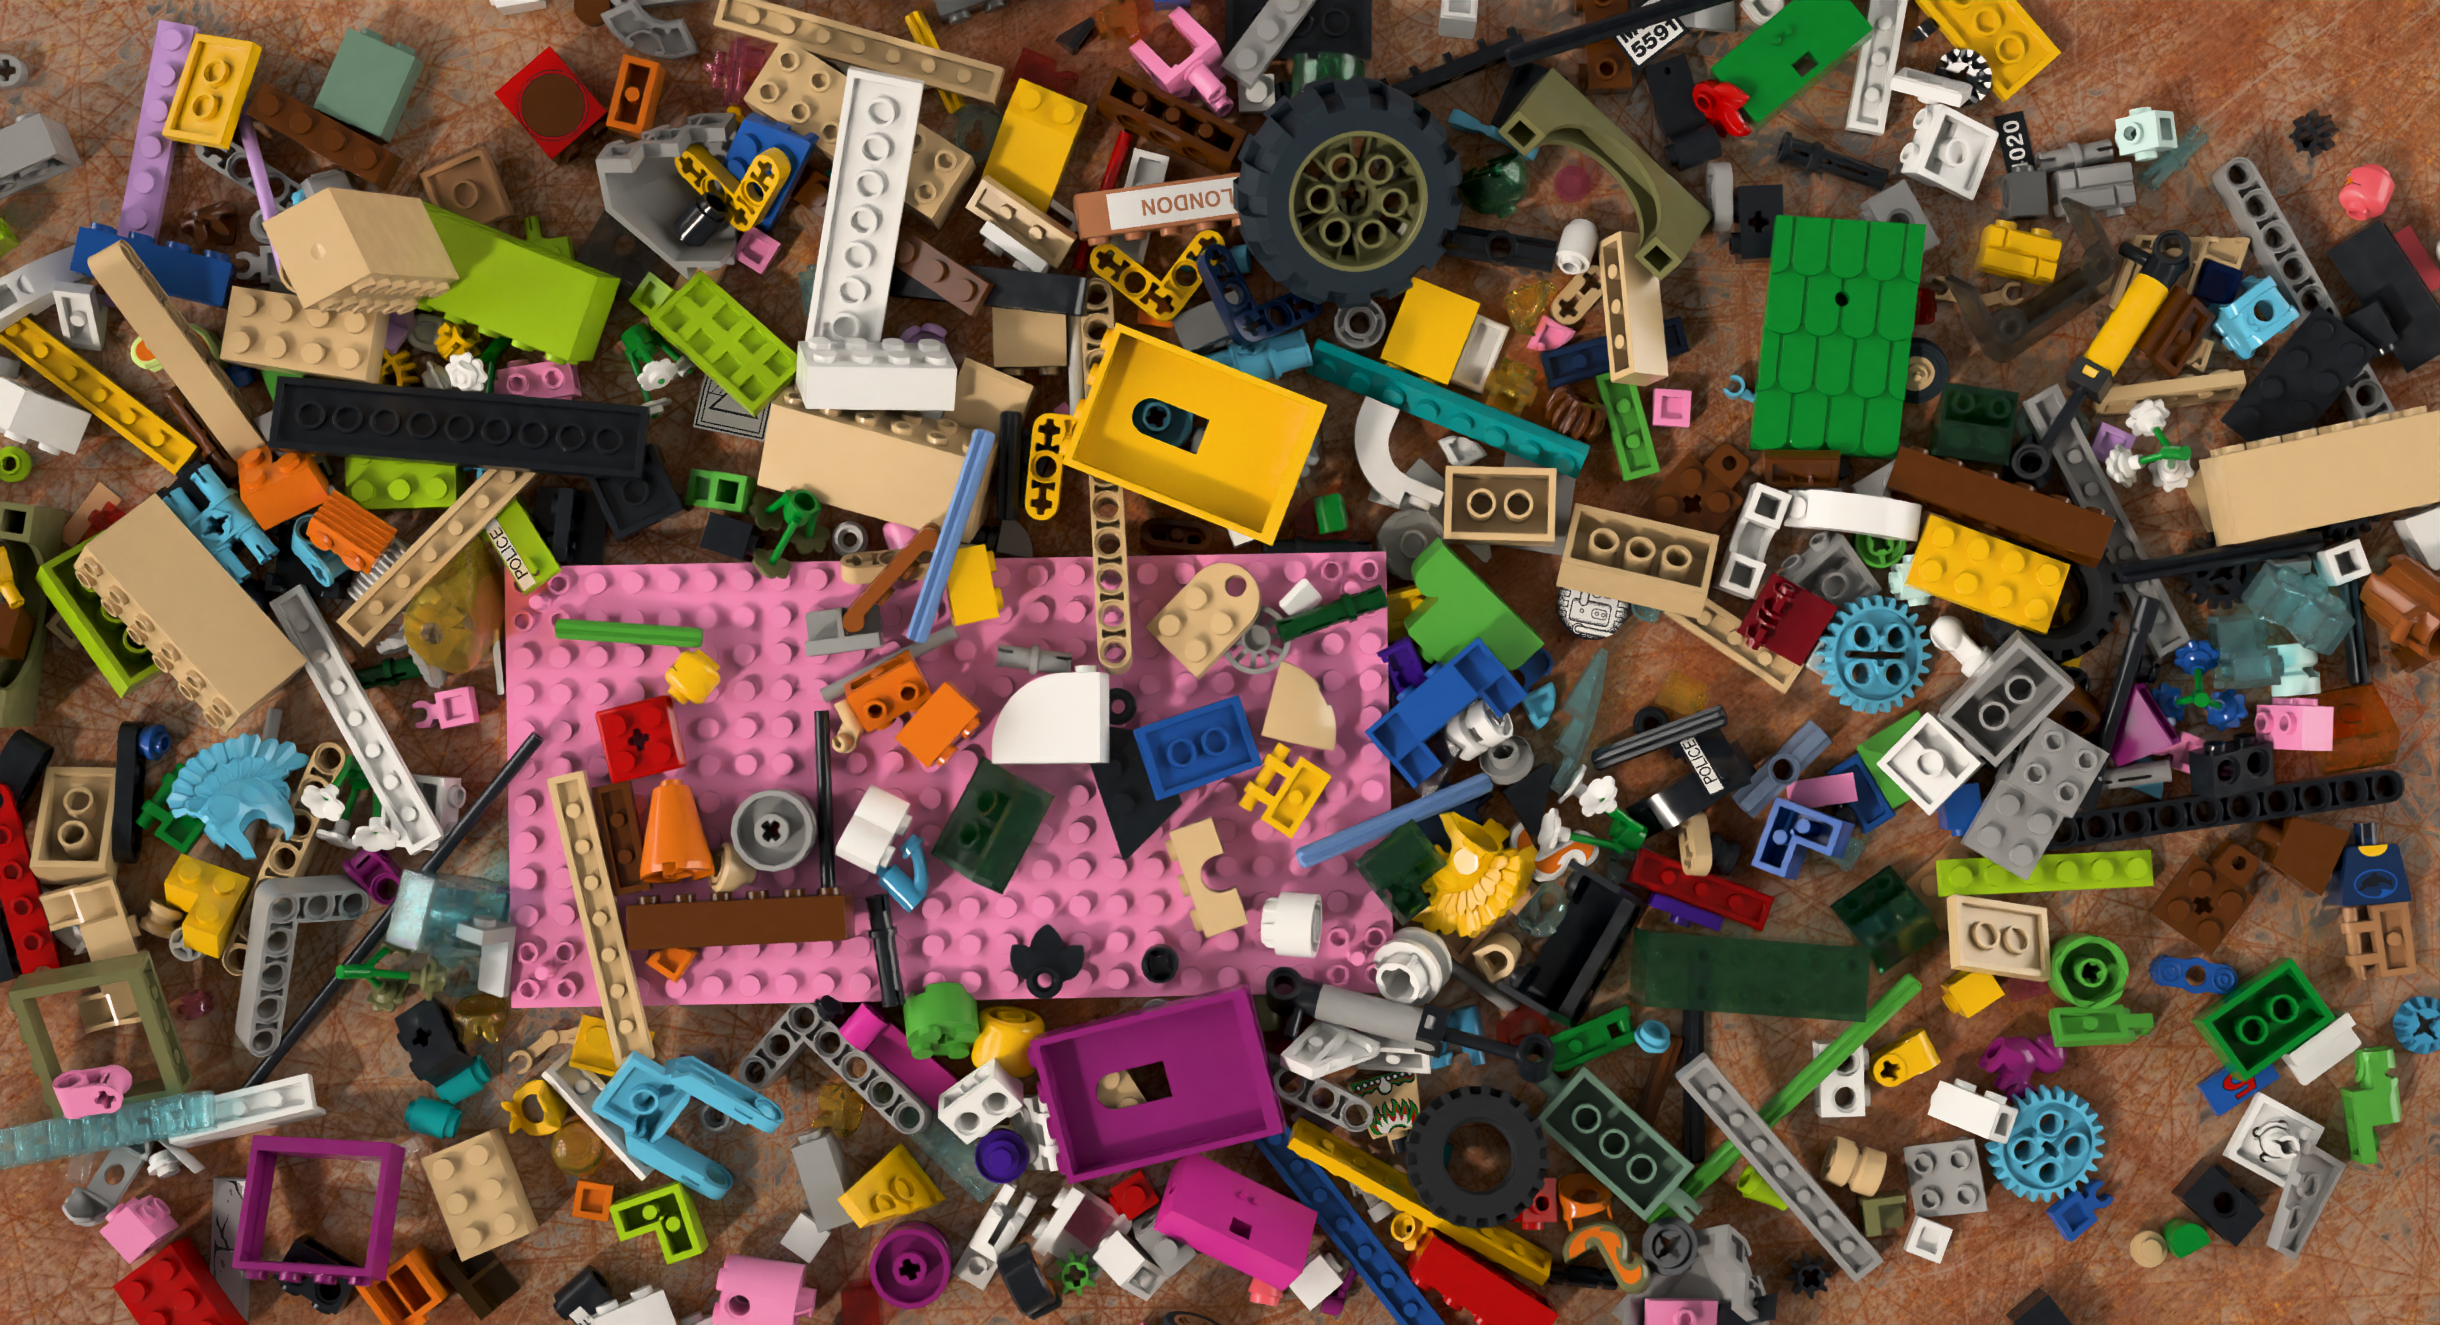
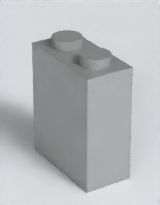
[791,1124,854,1233]

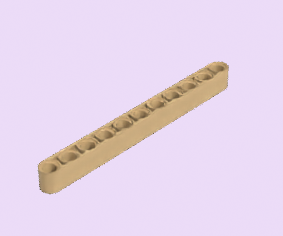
[1081,278,1133,675]

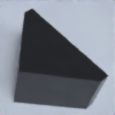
[1500,762,1554,836]

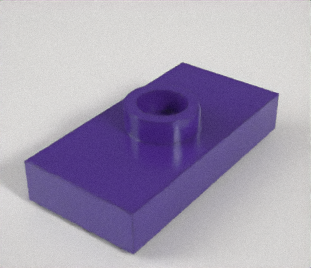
[1377,634,1428,696]
[1645,891,1723,931]

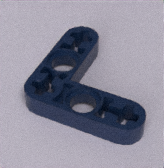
[1196,244,1322,347]

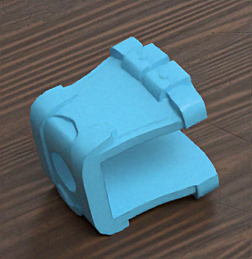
[2206,275,2300,361]

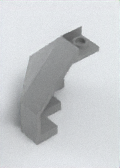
[595,113,738,281]
[1611,1224,1777,1325]

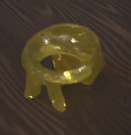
[453,994,511,1044]
[812,1082,866,1138]

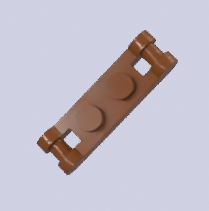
[842,523,941,633]

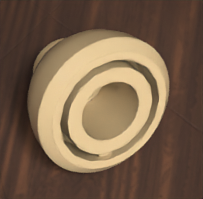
[709,842,756,893]

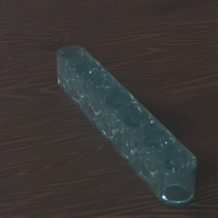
[0,1090,218,1170]

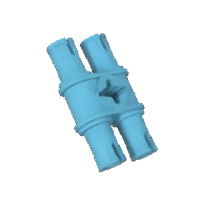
[1202,328,1313,380]
[162,464,280,585]

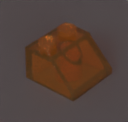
[2301,682,2401,776]

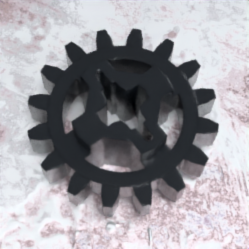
[2178,531,2261,610]

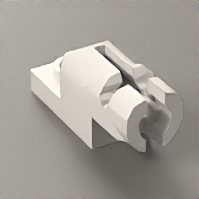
[952,1182,1037,1291]

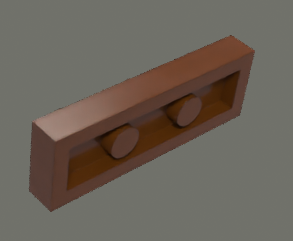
[592,780,653,897]

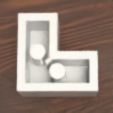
[0,376,92,456]

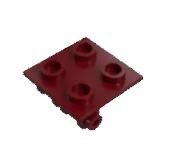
[1737,572,1838,666]

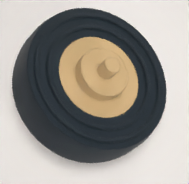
[1903,337,1949,404]

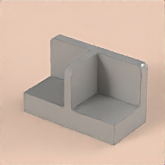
[805,604,885,657]

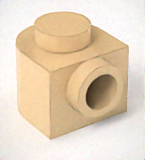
[1472,933,1522,983]

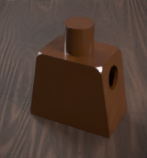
[2251,816,2350,896]

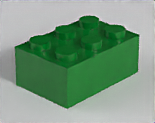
[2190,957,2336,1082]

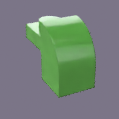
[685,468,758,516]

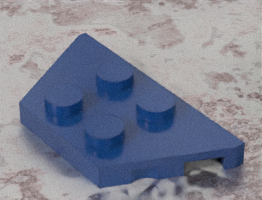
[722,112,820,235]

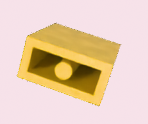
[1378,277,1481,388]

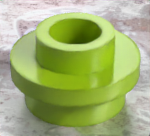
[0,446,32,483]

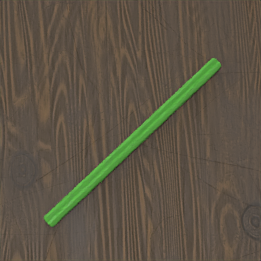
[1646,973,1922,1226]

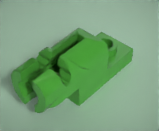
[2340,1045,2402,1165]

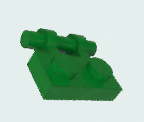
[135,762,206,856]

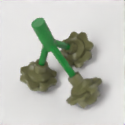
[336,921,448,1013]

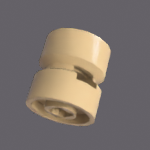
[1820,1135,1887,1198]

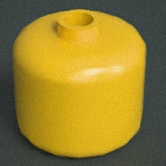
[971,1005,1045,1078]

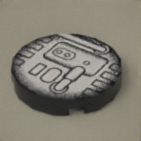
[1556,587,1629,640]

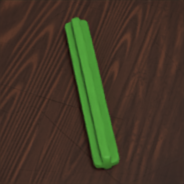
[555,619,703,648]

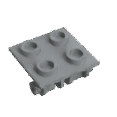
[1903,1136,1989,1218]

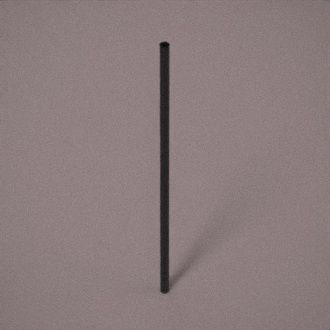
[238,732,544,1090]

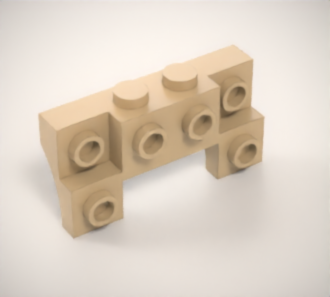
[39,875,148,1034]

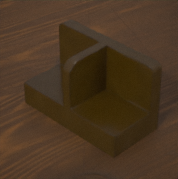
[435,1248,521,1320]

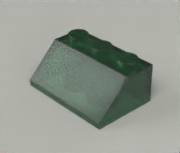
[930,756,1055,894]

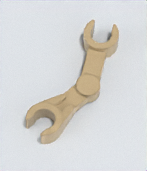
[1926,276,2024,312]
[508,1026,579,1074]

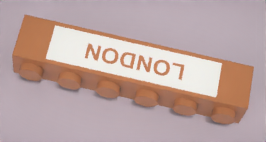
[1072,172,1241,247]

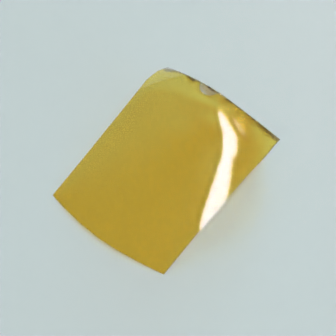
[404,536,505,674]

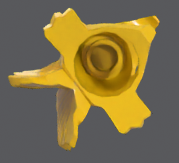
[1410,811,1538,938]

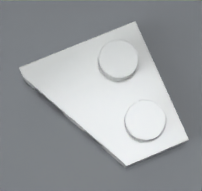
[1280,1019,1380,1080]

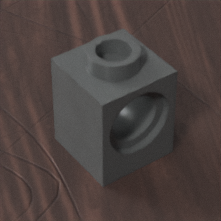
[2000,165,2049,221]

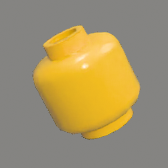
[665,649,721,705]

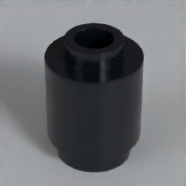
[674,192,728,247]

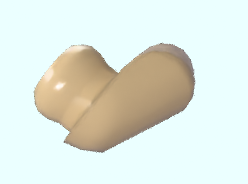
[832,698,864,753]

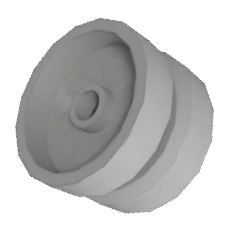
[731,788,819,872]

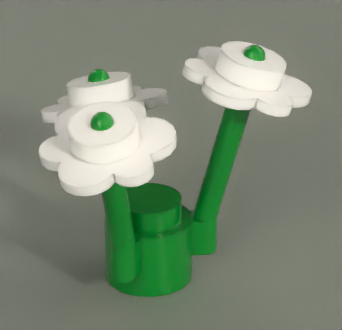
[621,323,696,419]

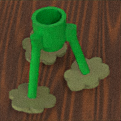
[749,489,831,579]

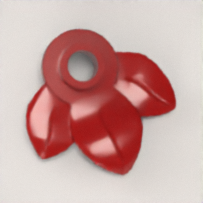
[1692,79,1752,138]

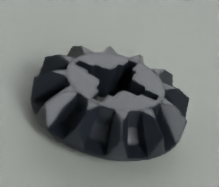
[1934,48,1992,108]
[1641,1217,1700,1276]

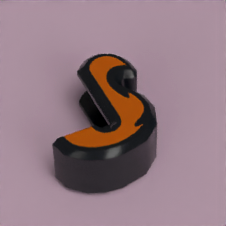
[997,1242,1063,1320]

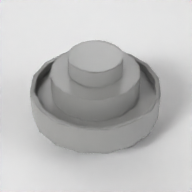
[1479,734,1534,785]

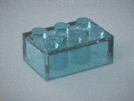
[385,869,510,958]

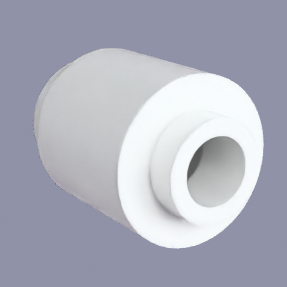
[1554,219,1599,275]

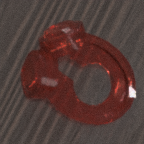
[1496,1005,1549,1061]

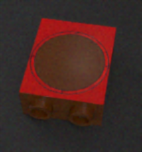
[494,46,609,165]

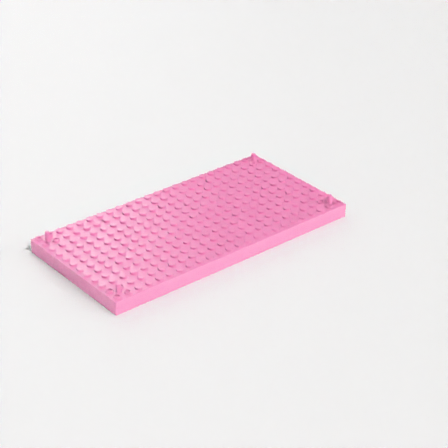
[504,552,1393,1008]

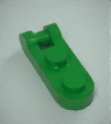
[1540,1004,1637,1072]

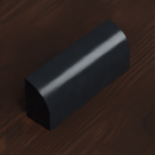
[2327,216,2440,374]

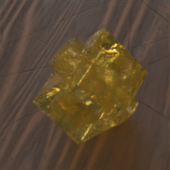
[1483,357,1539,418]

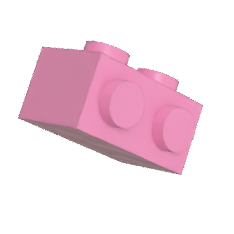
[2254,698,2334,751]
[99,1194,180,1264]

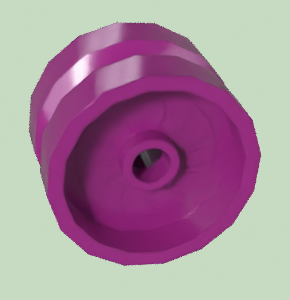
[869,1220,954,1309]

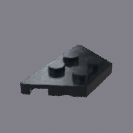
[1090,727,1182,860]

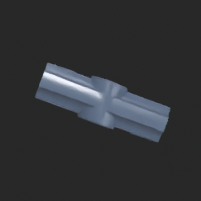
[1730,720,1832,818]

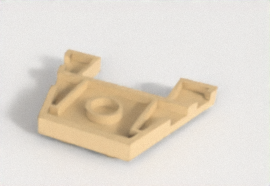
[2109,235,2251,374]

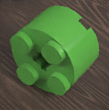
[2047,933,2129,1009]
[903,982,980,1060]

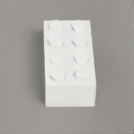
[796,337,957,411]

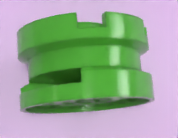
[1850,533,1906,569]

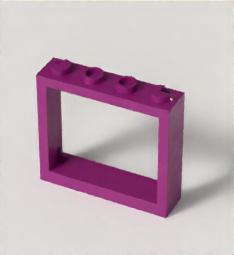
[231,1135,406,1287]

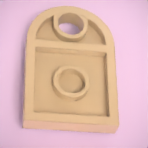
[1145,563,1262,680]

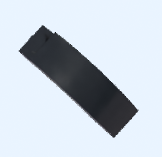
[1625,740,1757,839]

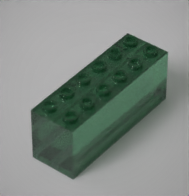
[1629,927,1871,1022]

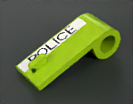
[479,495,562,596]

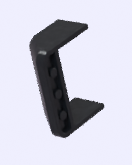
[1497,859,1645,1028]

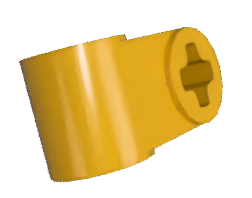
[1866,1028,1941,1087]

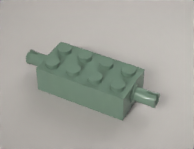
[1533,1058,1703,1224]

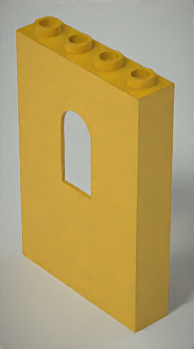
[1059,323,1328,546]

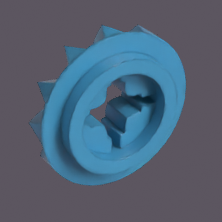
[2393,996,2440,1055]

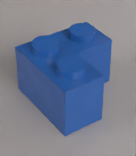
[1751,797,1855,880]

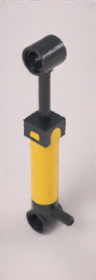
[2012,229,2193,489]

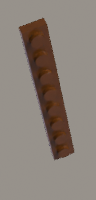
[790,162,994,316]

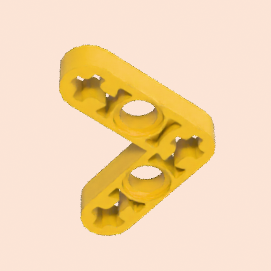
[675,143,791,232]
[1090,230,1225,322]
[1025,413,1139,521]

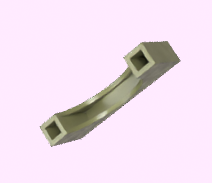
[1498,67,1713,281]
[0,501,66,727]

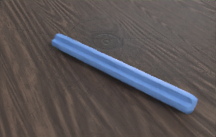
[906,428,995,643]
[1295,773,1493,868]

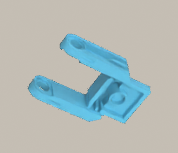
[592,1050,784,1200]

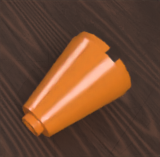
[640,779,715,884]

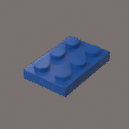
[1133,695,1262,801]

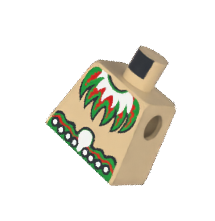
[1346,1071,1421,1154]

